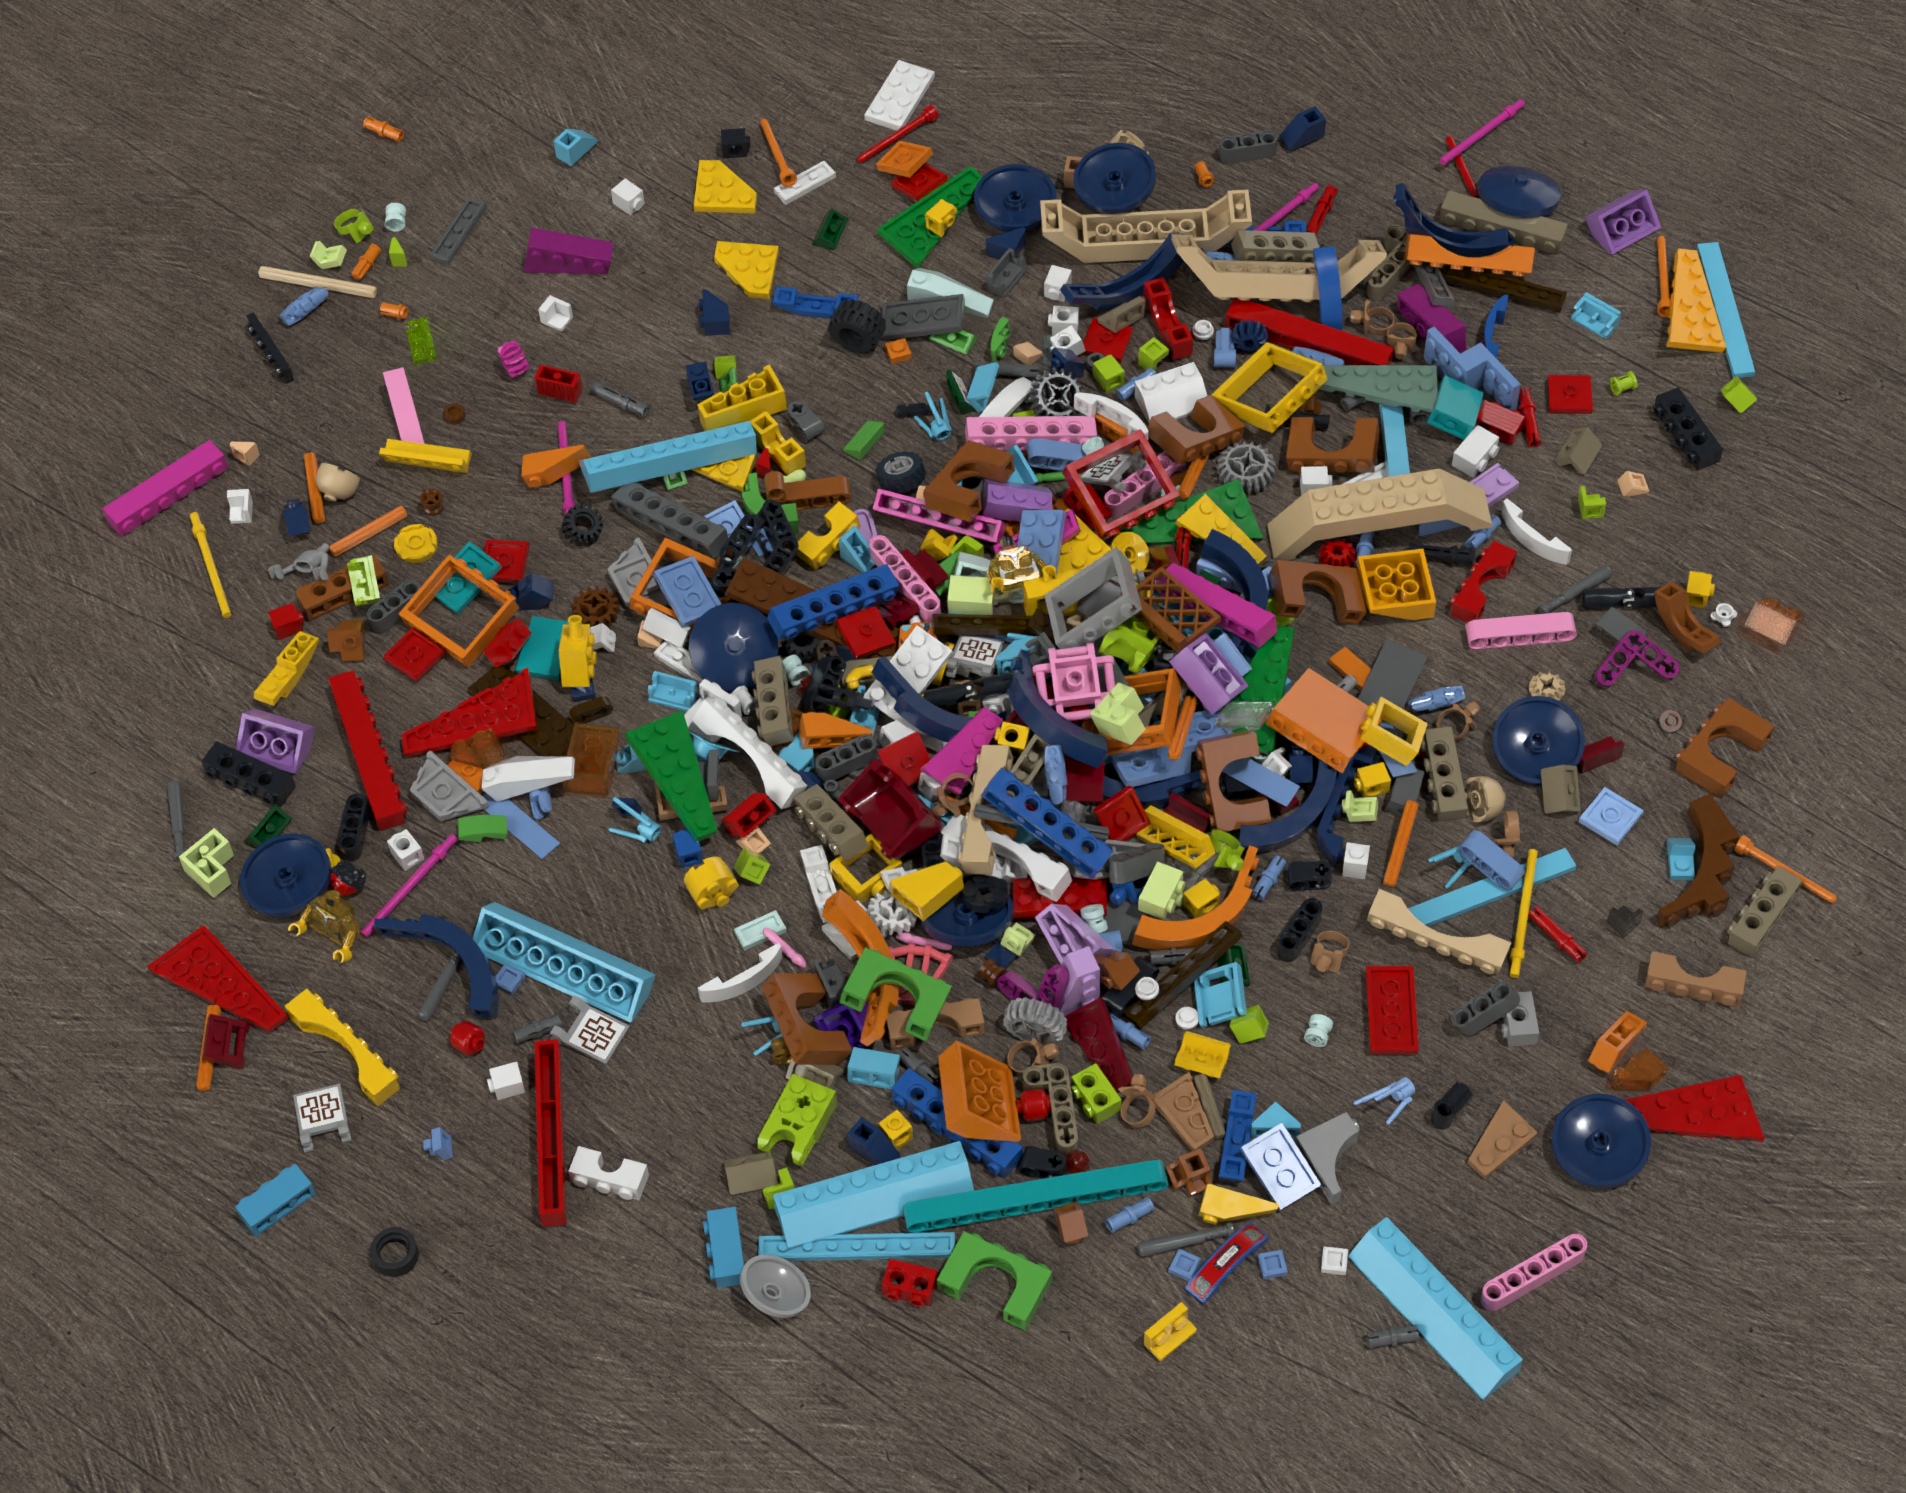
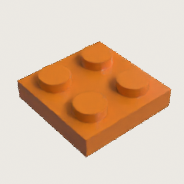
[876,141,933,178]

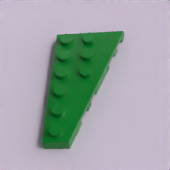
[877,166,983,269]
[1120,479,1263,545]
[1222,626,1295,754]
[625,710,717,842]

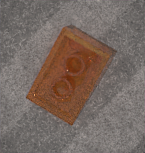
[563,723,620,796]

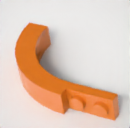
[1132,845,1260,950]
[822,889,899,1046]

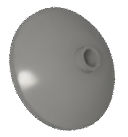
[740,1255,811,1318]

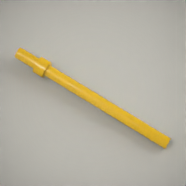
[190,512,231,618]
[1510,849,1538,978]

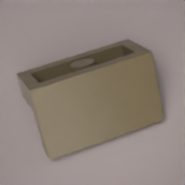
[1098,296,1145,333]
[1554,427,1602,475]
[1541,765,1581,814]
[785,1058,844,1089]
[723,1151,778,1195]

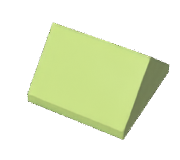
[947,575,994,615]

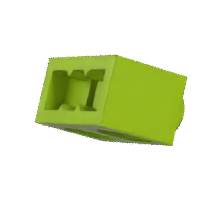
[1071,1063,1122,1124]

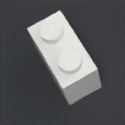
[1452,425,1500,478]

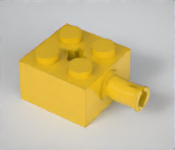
[559,615,597,687]

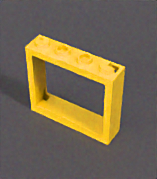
[1211,342,1328,433]

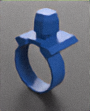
[1110,876,1149,905]

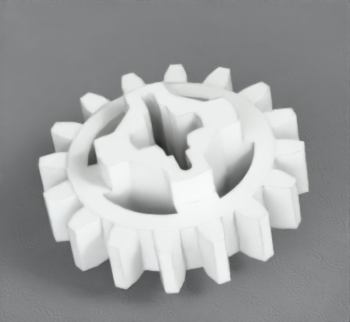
[867,890,917,935]

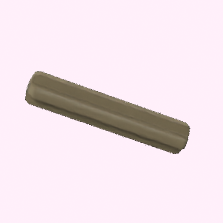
[1194,1073,1225,1140]

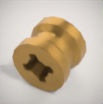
[771,1037,792,1065]

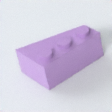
[1035,904,1115,964]
[1048,946,1100,1016]

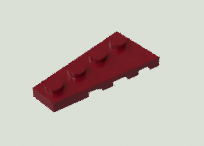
[1064,997,1133,1094]

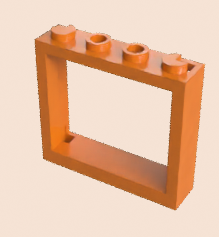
[629,538,734,636]
[399,555,519,668]
[1082,668,1182,756]

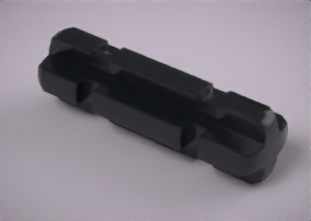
[896,402,938,418]

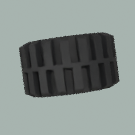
[828,299,886,354]

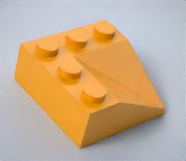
[1357,549,1436,620]

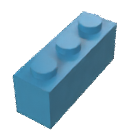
[235,1164,316,1237]
[703,1207,744,1288]

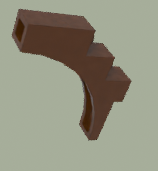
[1656,794,1740,928]

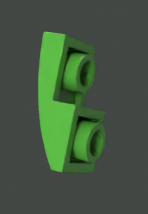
[991,317,1011,362]
[457,815,507,842]

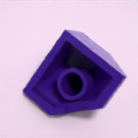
[813,1002,874,1050]

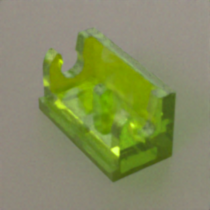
[406,316,437,365]

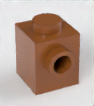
[1053,1202,1088,1243]

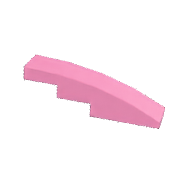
[383,367,425,444]

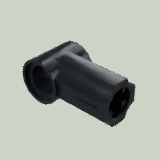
[1431,1082,1473,1130]

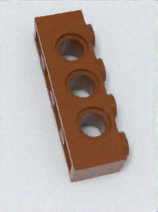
[295,554,389,622]

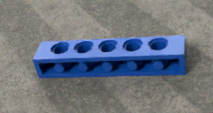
[767,564,900,640]
[981,767,1114,880]
[891,1068,1023,1178]

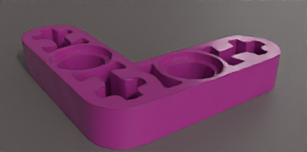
[1595,630,1679,686]
[997,964,1069,1008]

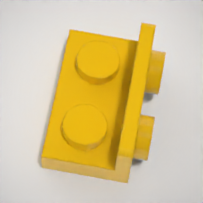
[1144,1302,1197,1361]

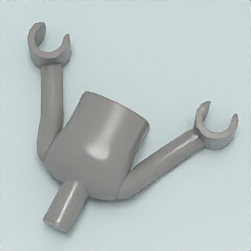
[268,543,330,580]

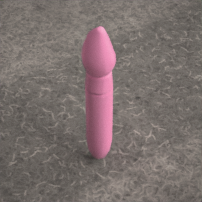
[763,928,806,968]
[896,933,952,951]

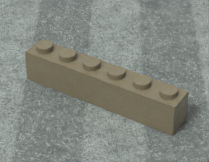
[1439,191,1568,255]

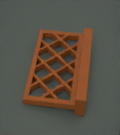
[1120,566,1221,653]

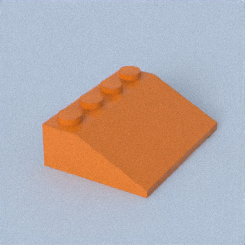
[938,1040,1021,1142]

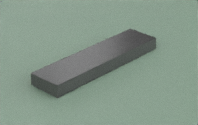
[429,197,487,266]
[1413,261,1455,307]

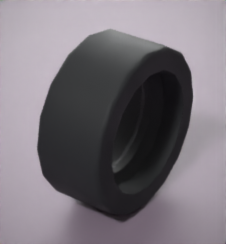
[370,1227,419,1277]

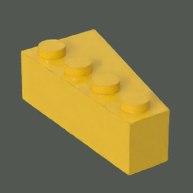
[697,364,787,431]

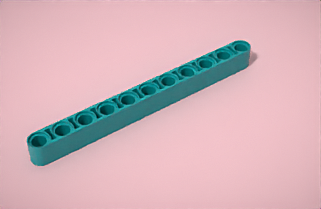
[903,1160,1169,1233]

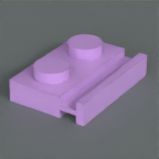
[1470,463,1519,508]

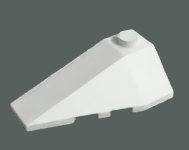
[482,756,575,802]

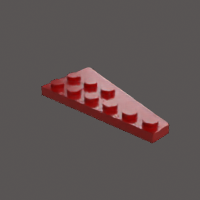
[402,667,538,758]
[147,925,288,1033]
[1624,1075,1765,1142]

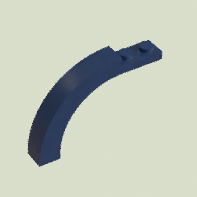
[1393,183,1515,257]
[1060,233,1185,311]
[1201,529,1268,654]
[1007,649,1108,768]
[871,656,1015,745]
[1063,753,1206,810]
[1238,758,1337,854]
[373,914,499,1018]

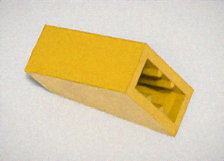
[889,861,964,921]

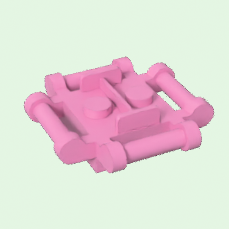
[1032,643,1115,721]

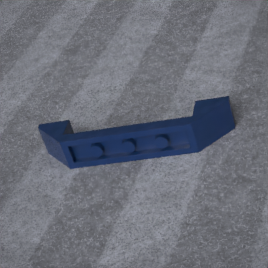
[1316,746,1380,868]

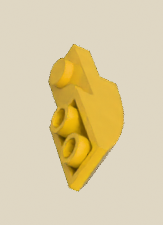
[254,631,319,706]

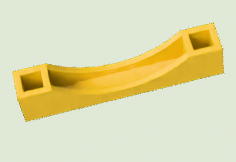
[285,988,400,1106]

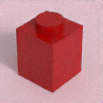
[268,603,305,641]

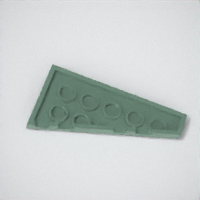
[1319,365,1438,413]

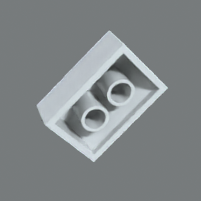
[1134,362,1207,423]

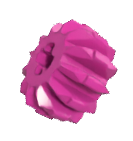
[497,340,529,378]

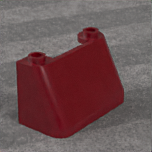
[838,759,945,860]

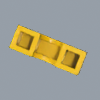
[750,411,806,475]
[796,502,861,570]

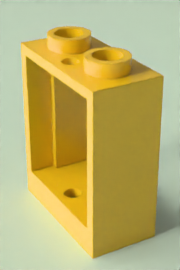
[1023,570,1080,617]
[1360,697,1428,766]
[829,833,903,904]

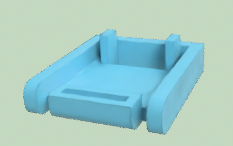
[1194,962,1247,1028]

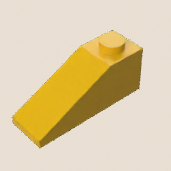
[1198,1184,1279,1224]

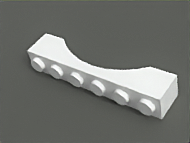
[692,697,807,809]
[940,814,1072,902]

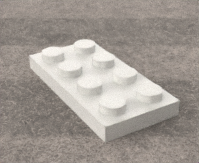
[864,60,935,131]
[863,626,954,721]

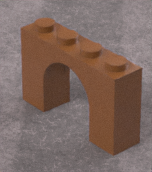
[1147,395,1245,465]
[1286,417,1380,473]
[923,440,1015,522]
[1269,560,1367,624]
[1675,698,1775,799]
[1196,729,1271,832]
[762,973,852,1065]

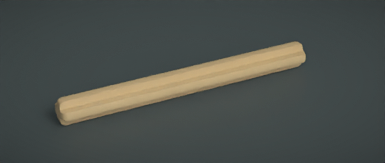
[258,266,377,298]

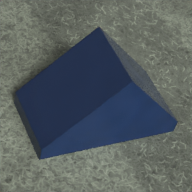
[985,227,1026,259]

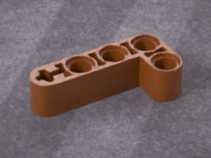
[764,471,852,511]

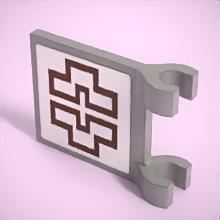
[1080,451,1148,492]
[946,635,1004,678]
[550,995,629,1065]
[293,1084,352,1153]

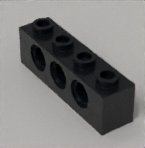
[1653,387,1723,471]
[201,741,296,807]

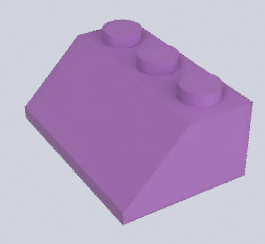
[1585,190,1662,254]
[982,478,1052,522]
[1169,633,1249,715]
[236,708,315,774]

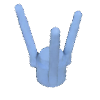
[1353,1077,1415,1125]

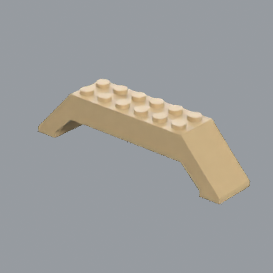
[1040,190,1252,263]
[1171,234,1387,302]
[1267,469,1492,561]

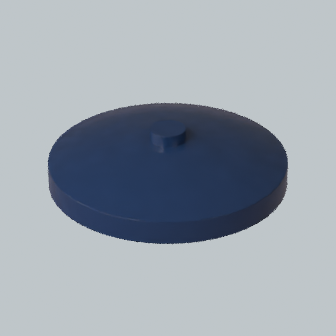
[1073,143,1156,214]
[974,164,1056,232]
[1477,166,1561,218]
[689,603,778,692]
[1492,696,1585,786]
[240,833,332,918]
[920,878,1013,946]
[1552,1094,1651,1189]

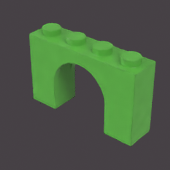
[840,947,952,1041]
[937,1231,1052,1331]

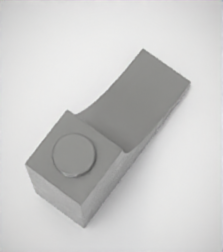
[1295,1112,1360,1205]

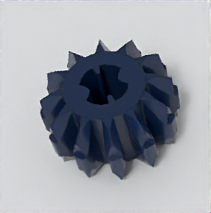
[1232,319,1268,353]

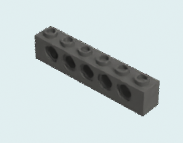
[611,483,728,559]

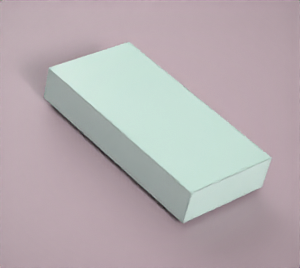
[734,910,787,951]

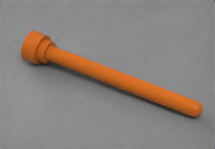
[760,119,797,187]
[1657,236,1671,317]
[1734,835,1837,903]

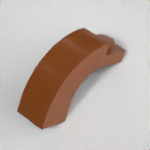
[1654,581,1721,654]

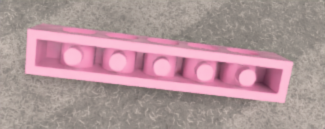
[965,416,1097,451]

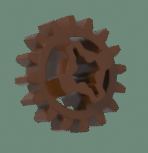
[571,586,620,627]

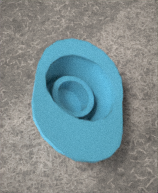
[689,731,740,762]

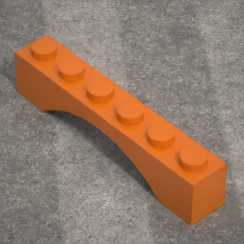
[1404,234,1535,277]

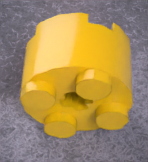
[683,857,739,910]

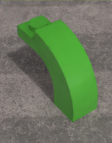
[742,473,799,534]

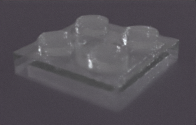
[1216,702,1273,730]

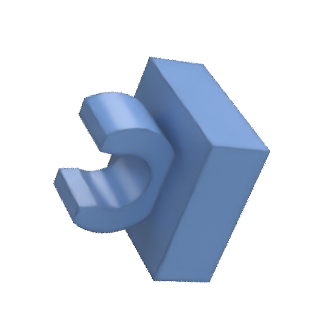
[423,1127,453,1160]

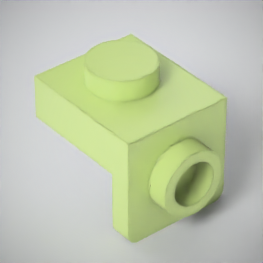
[310,241,347,270]
[1342,790,1378,822]
[1000,922,1036,956]

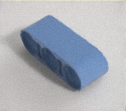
[1026,438,1086,471]
[1458,830,1525,891]

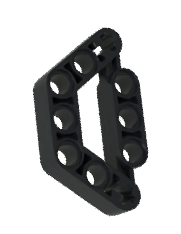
[711,499,799,597]

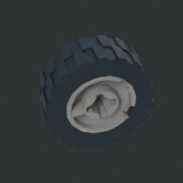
[876,451,926,494]

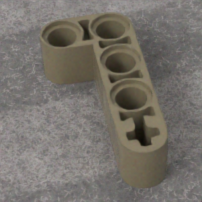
[1366,225,1413,301]
[1023,1063,1078,1158]

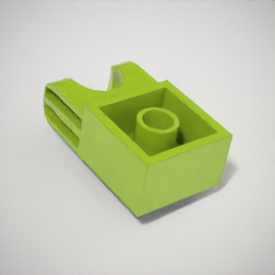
[1097,615,1162,674]
[758,1074,837,1166]

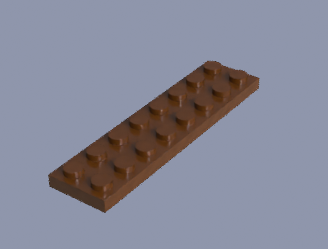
[725,557,900,659]

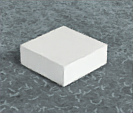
[1321,1246,1348,1275]

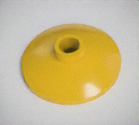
[1111,532,1150,574]

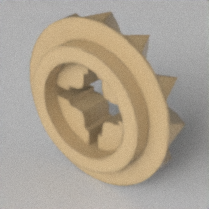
[1529,671,1566,701]

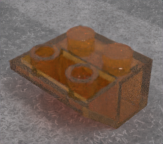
[1744,597,1805,645]

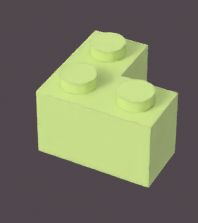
[1090,682,1146,745]
[179,828,234,898]
[1138,861,1185,920]

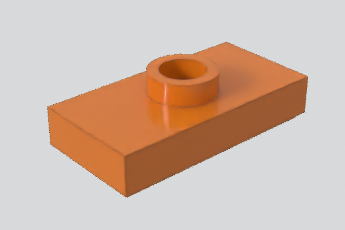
[447,752,484,794]

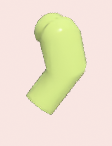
[783,469,806,483]

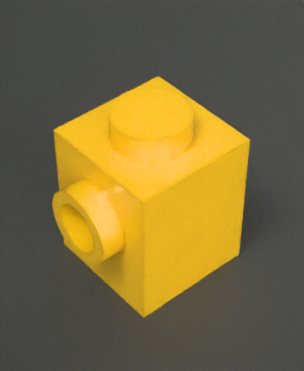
[1686,571,1715,609]

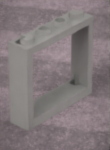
[1044,547,1142,649]

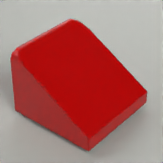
[756,448,771,479]

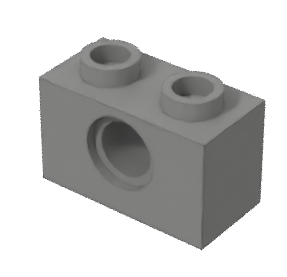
[1502,991,1539,1047]

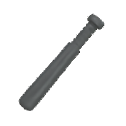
[1537,565,1612,614]
[167,780,185,862]
[417,952,461,1022]
[1138,1222,1235,1257]

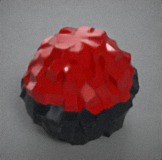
[330,859,367,896]

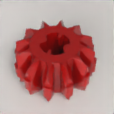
[1318,538,1356,568]

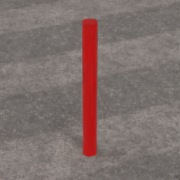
[1445,136,1480,199]

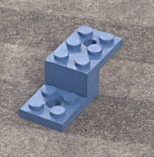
[1424,327,1521,411]
[1110,710,1233,787]

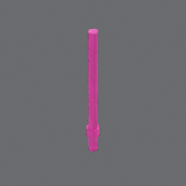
[1439,99,1525,166]
[1253,183,1319,231]
[558,421,576,514]
[360,834,458,938]

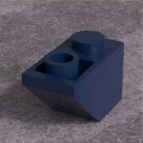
[1279,106,1326,151]
[699,290,730,336]
[1050,347,1084,387]
[685,361,714,400]
[283,499,311,536]
[508,572,553,611]
[1285,743,1313,783]
[846,1117,901,1165]

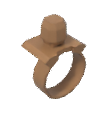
[1350,300,1395,336]
[1386,322,1417,359]
[1436,701,1481,741]
[932,772,974,817]
[1493,810,1520,858]
[1310,931,1350,973]
[1007,1038,1060,1075]
[1118,1074,1156,1128]

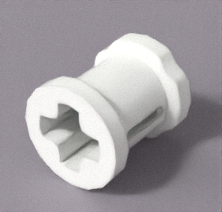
[732,685,759,715]

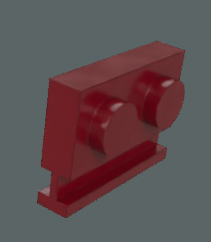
[877,591,920,627]

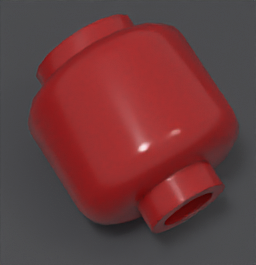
[450,1021,485,1056]
[1016,1089,1051,1121]

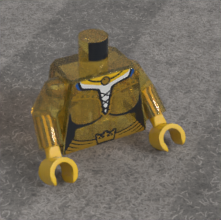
[986,537,1056,592]
[288,890,360,963]

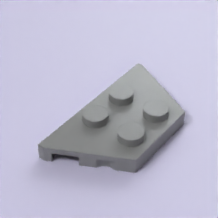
[607,537,671,607]
[410,751,489,822]

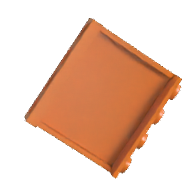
[1266,668,1383,773]

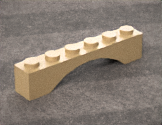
[959,745,1013,875]
[1367,889,1511,974]

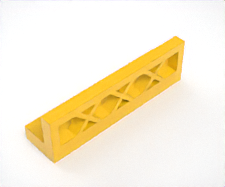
[379,439,472,473]
[1136,805,1216,869]

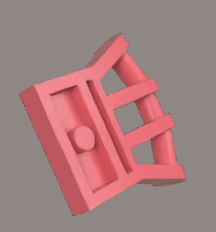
[888,943,953,1006]

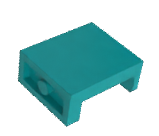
[1427,375,1483,440]

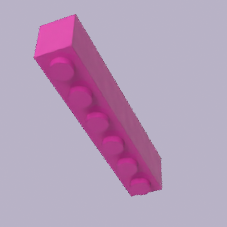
[102,440,228,537]
[873,488,1007,544]
[1156,563,1277,647]

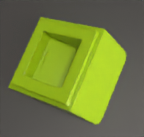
[389,237,407,267]
[714,355,737,379]

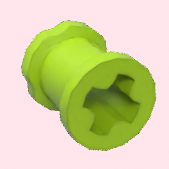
[1609,371,1638,396]

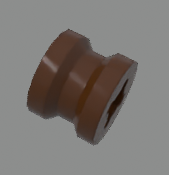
[420,489,444,516]
[978,958,1007,988]

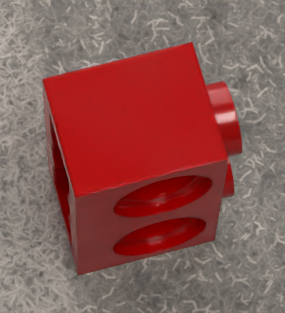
[882,1259,938,1307]

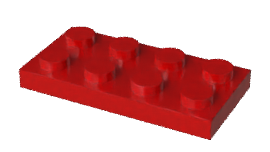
[1013,877,1107,918]
[1365,966,1419,1054]

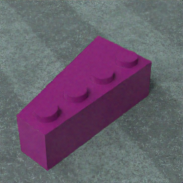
[523,228,613,274]
[1397,284,1467,354]

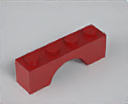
[1143,277,1193,360]
[1450,540,1517,623]

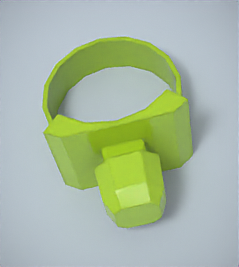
[334,209,374,244]
[1209,829,1245,871]

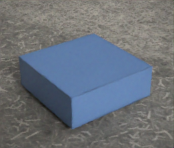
[495,964,525,995]
[1168,1249,1201,1281]
[1258,1250,1288,1280]

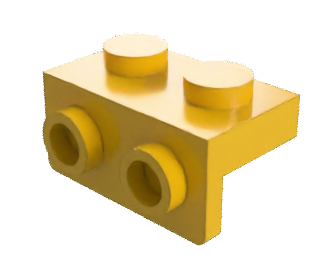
[1174,1031,1231,1078]

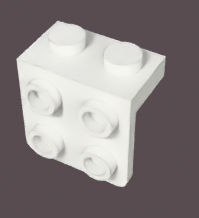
[684,679,742,743]

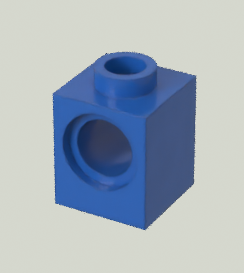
[672,829,703,868]

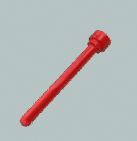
[857,104,939,163]

